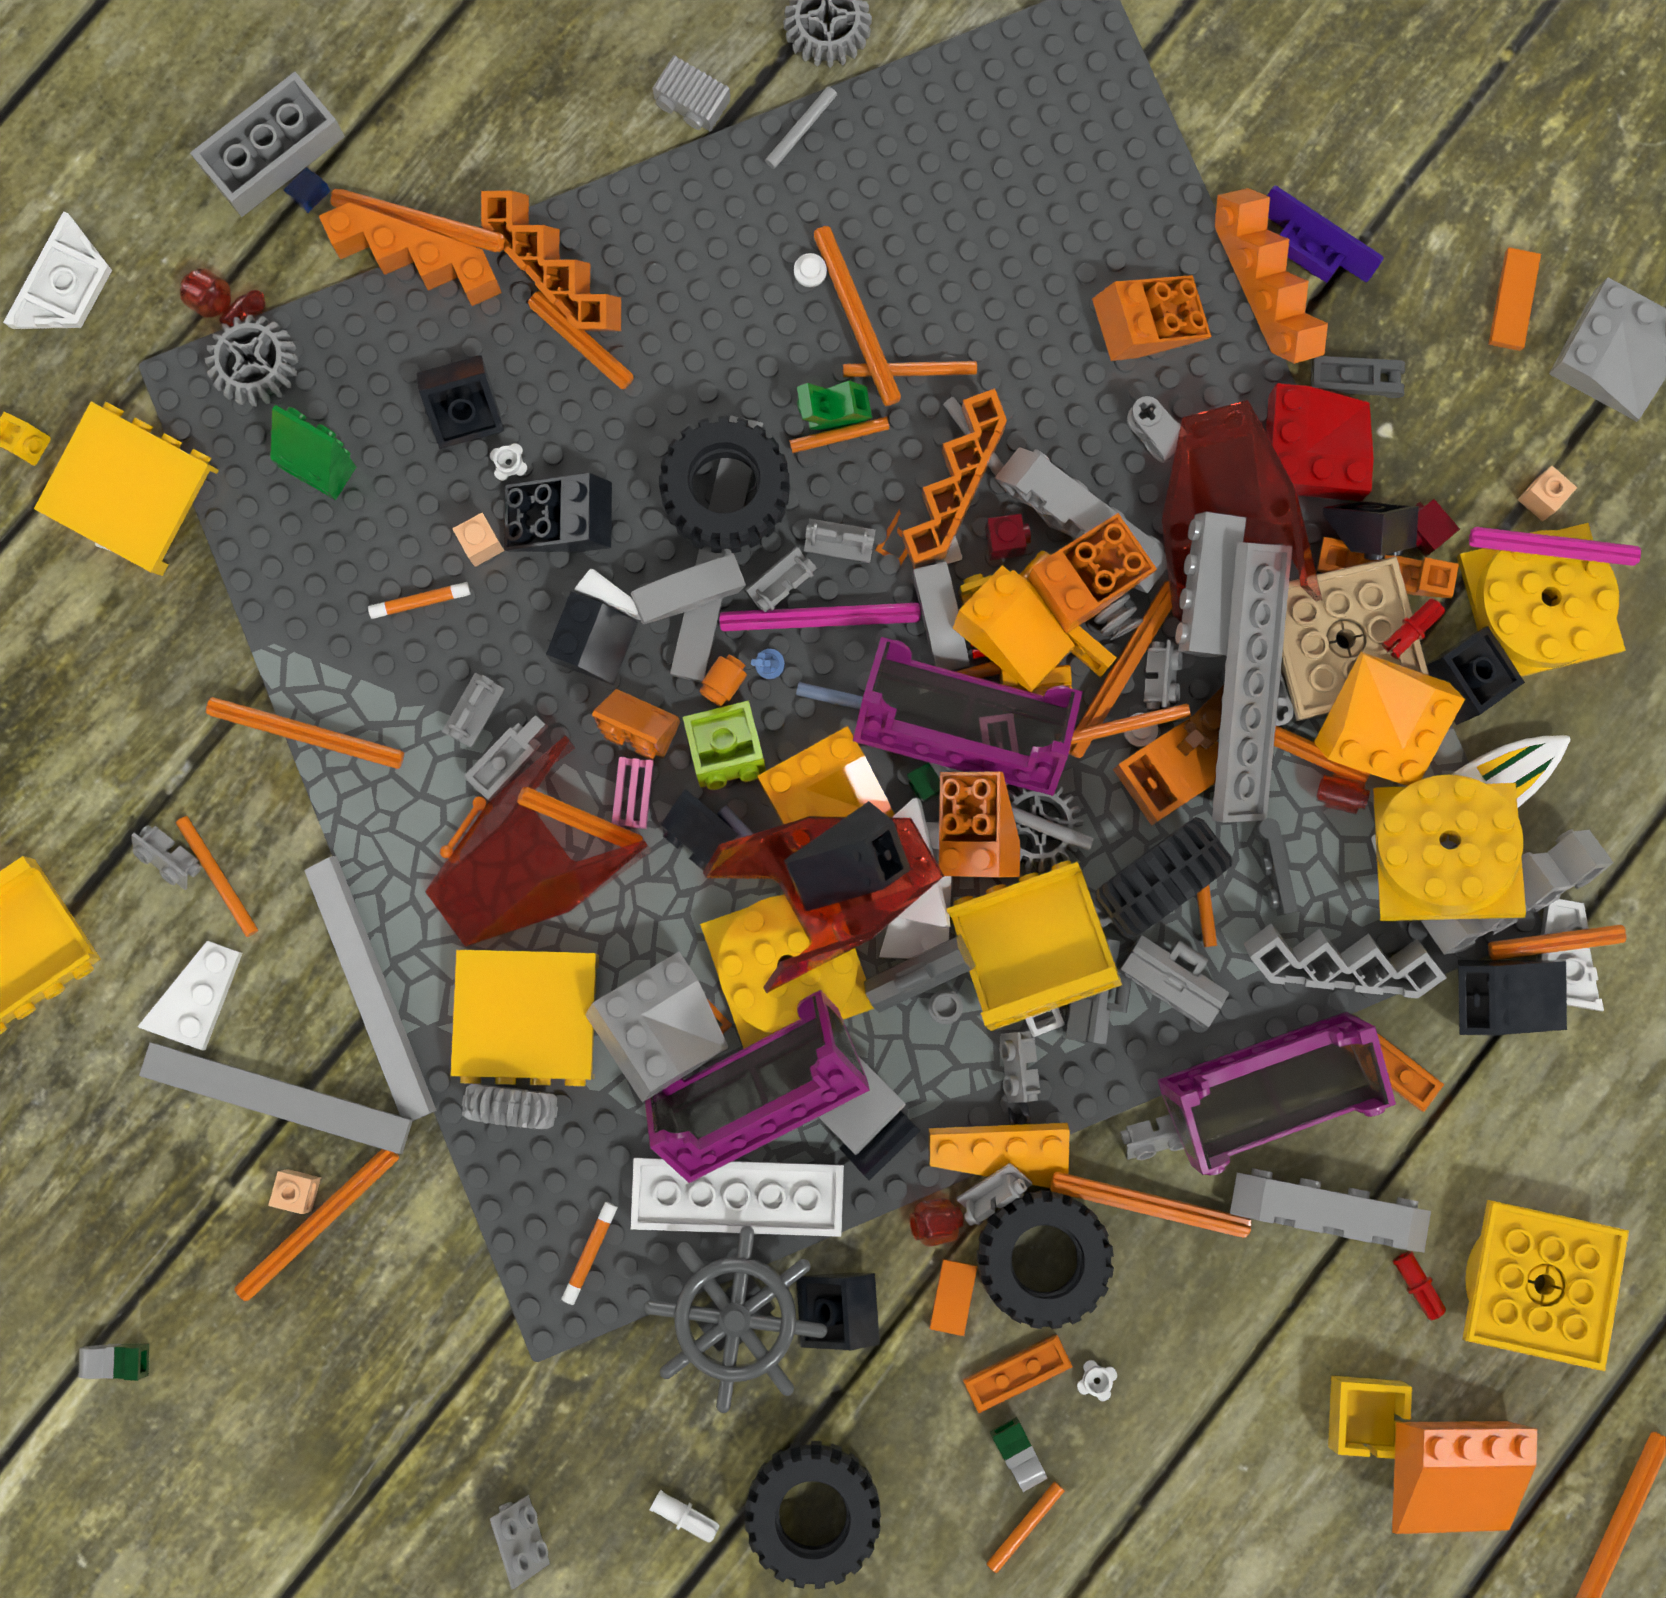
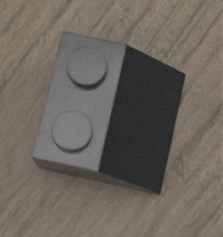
[417,355,504,449]
[1323,501,1419,560]
[546,591,638,685]
[1426,626,1525,725]
[661,789,741,872]
[839,1110,920,1181]
[796,1272,880,1351]

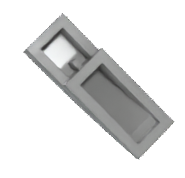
[631,554,746,624]
[912,562,970,671]

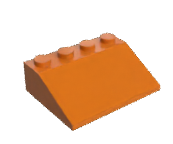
[1392,1421,1537,1534]

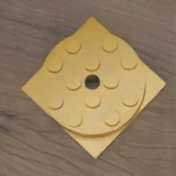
[1457,523,1626,677]
[1373,775,1526,921]
[700,890,875,1049]
[1462,1200,1629,1371]

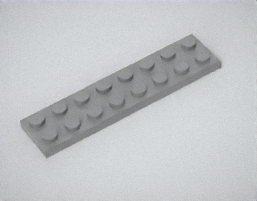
[1212,542,1292,823]

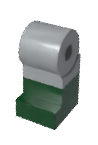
[905,762,963,804]
[78,1343,149,1381]
[990,1417,1048,1492]

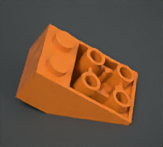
[1092,275,1212,361]
[1028,513,1157,634]
[592,689,680,760]
[1113,717,1219,826]
[939,772,1020,877]

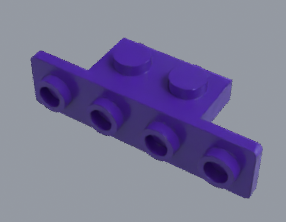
[1267,185,1384,283]

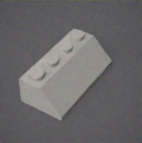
[1175,512,1246,657]

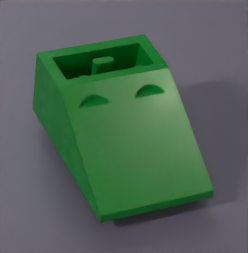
[270,405,357,501]

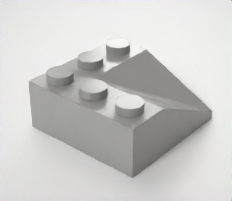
[1549,277,1666,422]
[585,952,729,1103]

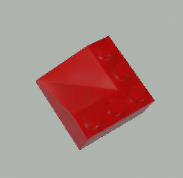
[1262,383,1374,502]

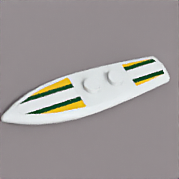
[1371,735,1570,852]

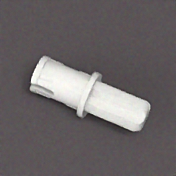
[650,1490,719,1542]

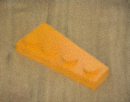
[929,1123,1070,1188]

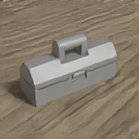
[1117,935,1229,1028]

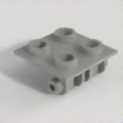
[490,1495,550,1589]

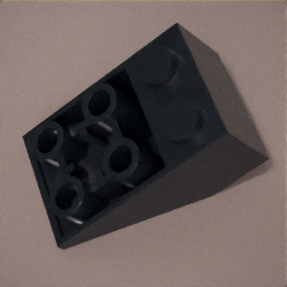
[504,473,612,552]
[784,801,911,911]
[1458,960,1567,1035]

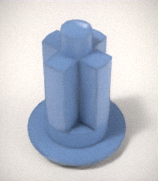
[751,649,785,679]

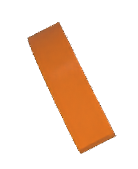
[1317,537,1459,598]

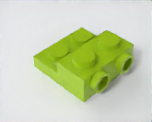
[683,700,766,790]

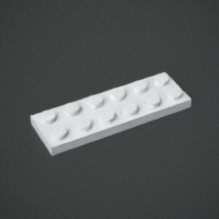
[631,1158,844,1237]

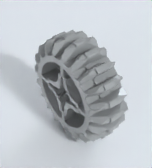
[783,0,872,68]
[205,314,299,407]
[1008,786,1084,873]
[462,1084,558,1129]

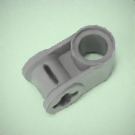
[1126,396,1189,463]

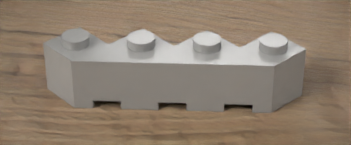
[995,447,1171,593]
[1421,829,1614,955]
[1244,923,1447,998]
[1230,1168,1431,1253]

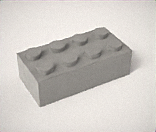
[190,72,345,217]

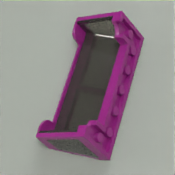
[853,637,1083,796]
[645,990,870,1183]
[1157,1012,1396,1176]

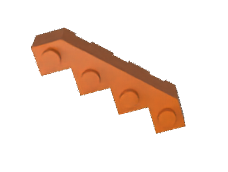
[1215,188,1328,364]
[481,190,621,331]
[319,202,502,306]
[902,388,1007,569]

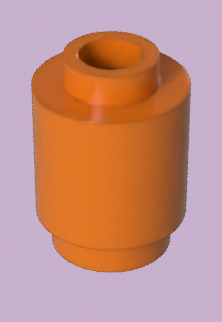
[699,654,747,707]

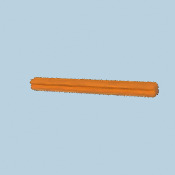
[330,189,505,252]
[814,226,901,406]
[1069,581,1181,758]
[206,697,404,769]
[234,1149,399,1301]
[1050,1172,1251,1238]
[1576,1432,1666,1598]

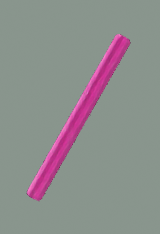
[719,603,921,631]

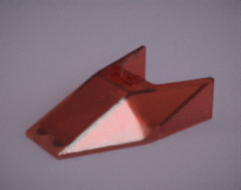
[1162,400,1323,623]
[425,735,652,947]
[703,816,944,993]

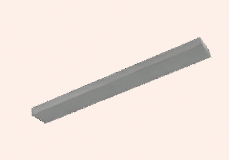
[670,415,763,682]
[304,856,437,1122]
[139,1043,413,1154]

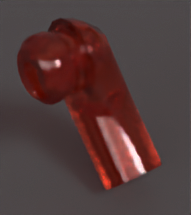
[219,290,266,328]

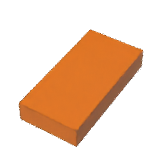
[929,1259,977,1336]

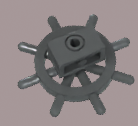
[644,1226,827,1413]

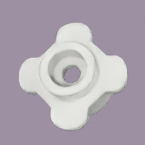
[490,443,527,481]
[1077,1360,1117,1401]

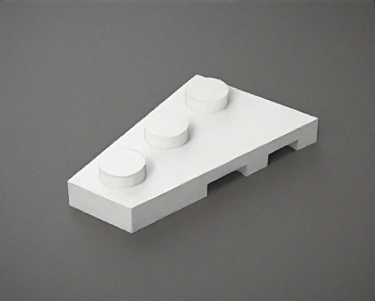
[1537,899,1604,1011]
[138,941,243,1050]

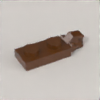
[1177,685,1224,756]

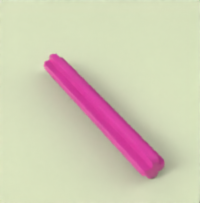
[1469,527,1641,566]

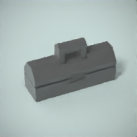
[864,934,976,1013]
[1062,939,1132,1045]

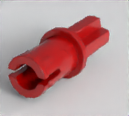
[1382,598,1445,659]
[1392,1251,1446,1321]

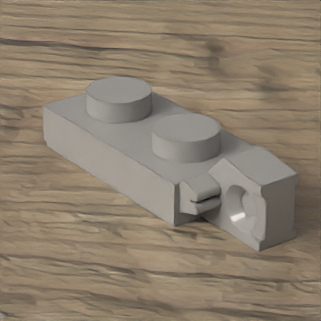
[464,715,548,801]

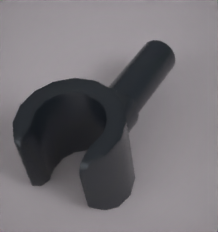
[1008,1102,1032,1125]

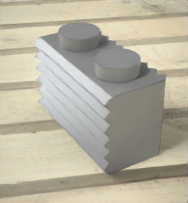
[653,56,730,132]

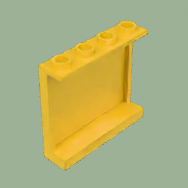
[34,401,219,576]
[0,856,101,1035]
[946,861,1122,1031]
[451,950,599,1086]

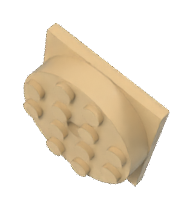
[1281,556,1429,721]

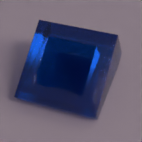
[283,167,331,214]

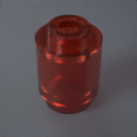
[1316,773,1370,815]

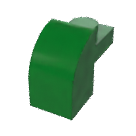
[797,381,872,430]

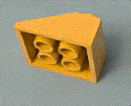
[1314,652,1465,786]
[757,726,895,851]

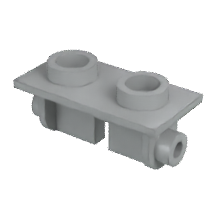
[804,518,876,563]
[745,546,817,612]
[1143,640,1183,711]
[442,673,505,748]
[132,825,202,890]
[999,1031,1041,1103]
[1120,1112,1191,1160]
[956,1163,1032,1226]

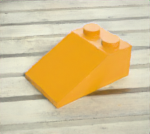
[953,566,1075,693]

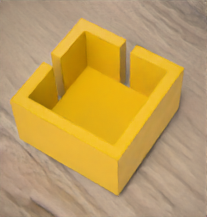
[1328,1376,1412,1459]

